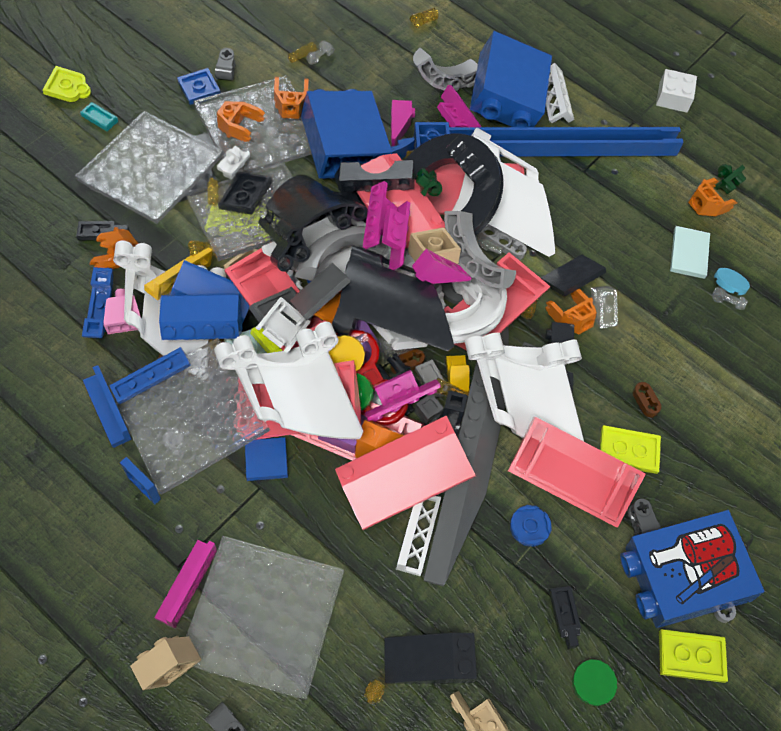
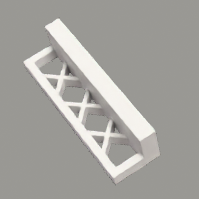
[546,63,574,123]
[396,496,441,576]

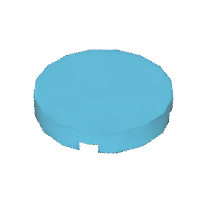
[714,268,750,295]

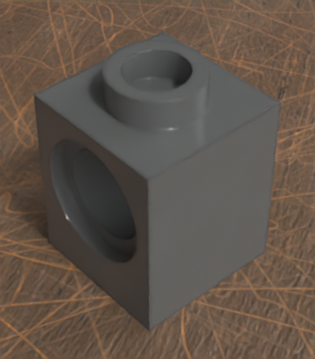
[414,394,444,426]

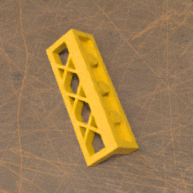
[144,247,213,300]

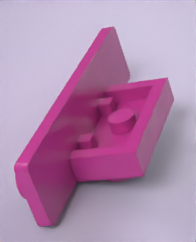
[437,85,482,127]
[363,181,397,249]
[382,201,410,270]
[364,370,441,421]

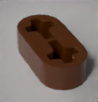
[390,349,425,374]
[633,382,661,417]

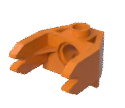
[274,77,309,119]
[217,101,265,142]
[688,178,737,216]
[90,227,139,269]
[545,288,597,335]

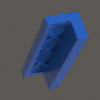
[110,347,191,404]
[83,365,132,448]

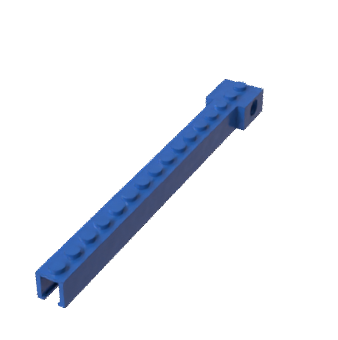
[414,122,684,156]

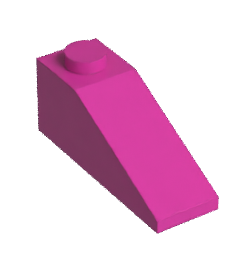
[391,100,415,146]
[412,249,472,284]

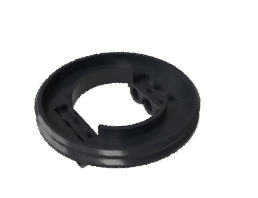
[405,133,504,236]

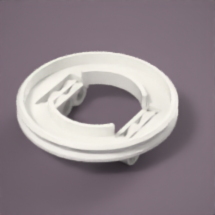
[388,254,507,344]

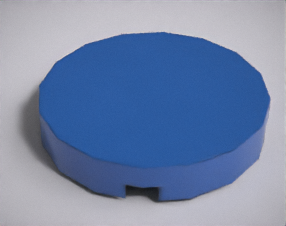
[510,505,551,547]

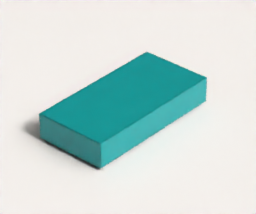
[80,102,118,131]

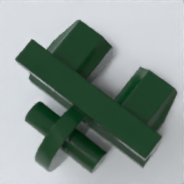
[715,164,746,194]
[416,167,442,197]

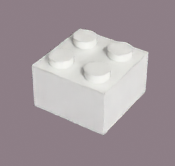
[656,69,697,113]

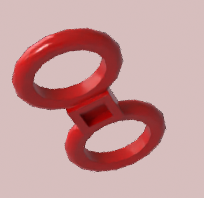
[350,330,408,425]

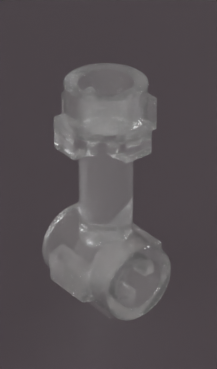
[306,40,334,64]
[712,286,748,310]

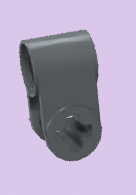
[215,48,236,80]
[627,499,661,536]
[205,702,246,731]

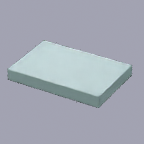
[670,226,710,279]

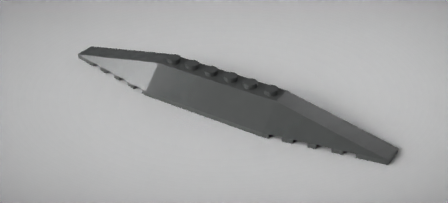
[423,326,509,587]

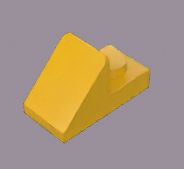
[446,355,469,393]

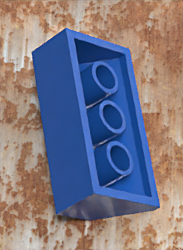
[170,260,250,324]
[159,294,243,340]

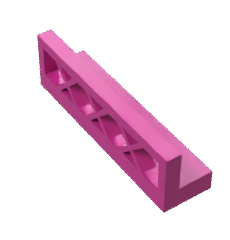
[154,540,217,628]

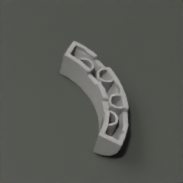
[413,48,478,91]
[444,211,516,289]
[295,226,376,281]

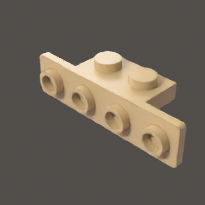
[450,691,509,731]

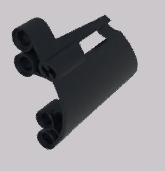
[258,174,367,272]
[332,245,454,352]

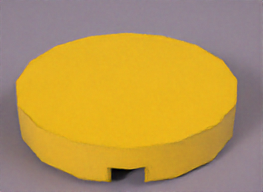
[329,335,365,371]

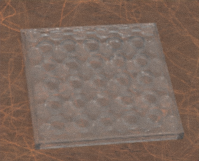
[194,75,312,178]
[75,111,224,224]
[185,162,321,261]
[114,338,270,495]
[186,536,344,700]

